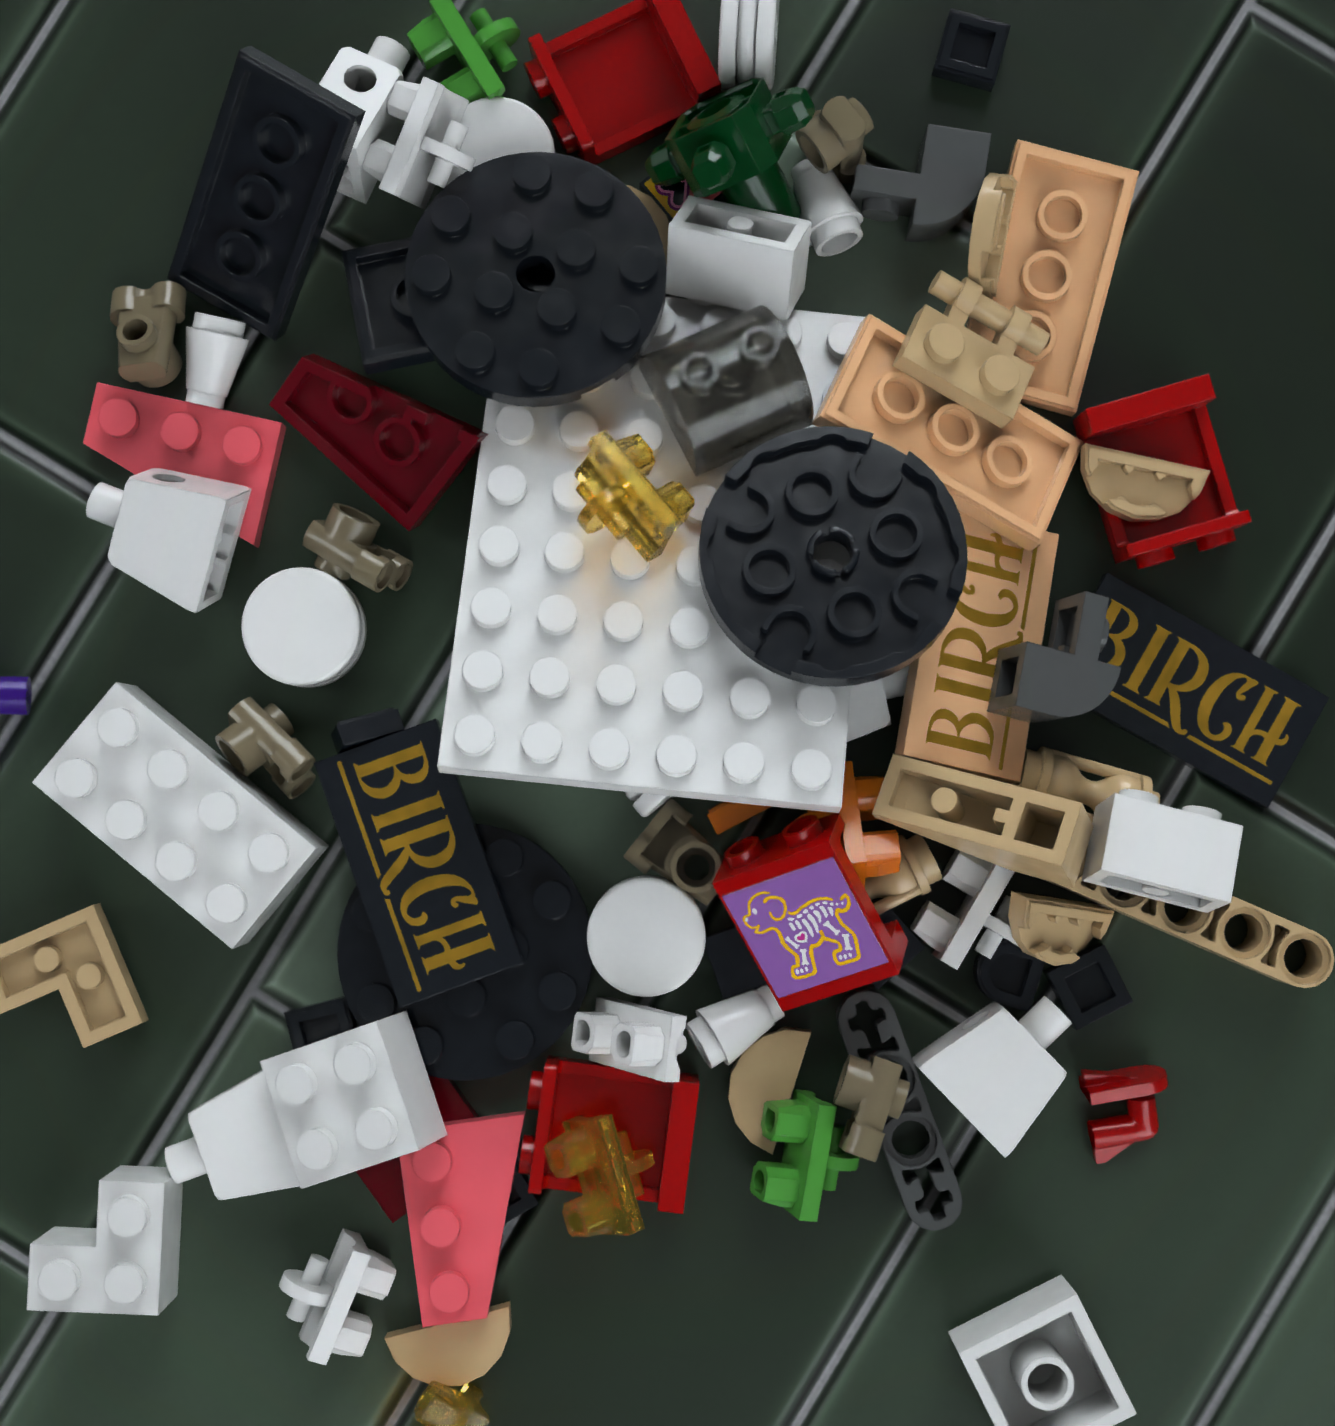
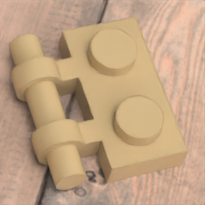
[892,270,1050,428]

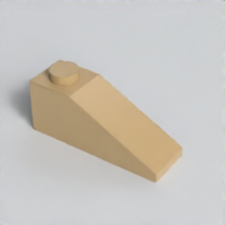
[872,754,1094,888]

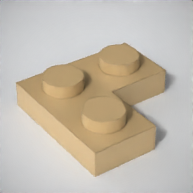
[0,903,149,1048]

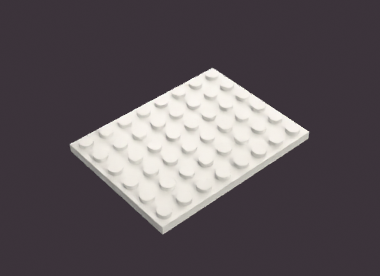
[437,297,879,813]

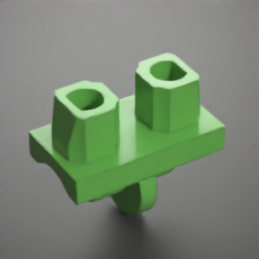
[407,0,521,104]
[750,1089,860,1222]

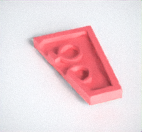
[83,382,287,548]
[400,1110,526,1327]

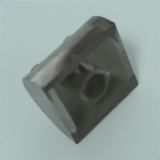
[639,305,814,476]

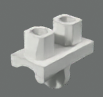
[362,76,476,209]
[910,849,1019,970]
[571,997,687,1082]
[279,1228,396,1366]

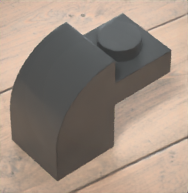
[849,124,992,242]
[987,591,1121,723]

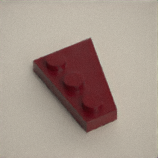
[269,353,488,531]

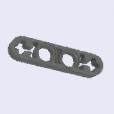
[836,988,963,1231]

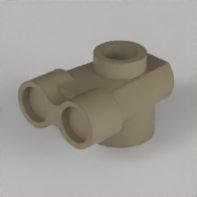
[795,96,874,184]
[110,281,187,388]
[302,503,413,593]
[215,697,316,799]
[623,798,724,906]
[833,1054,910,1162]

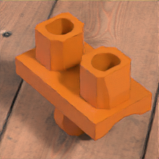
[794,761,901,888]

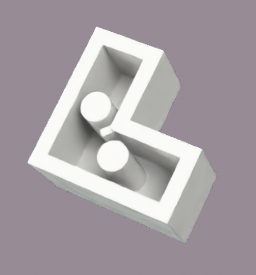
[27,1165,183,1316]

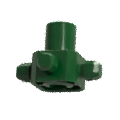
[645,78,815,218]

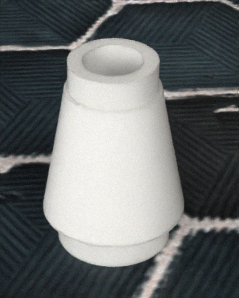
[791,158,863,257]
[185,312,249,409]
[686,984,785,1069]

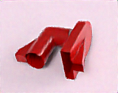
[1078,1065,1168,1164]

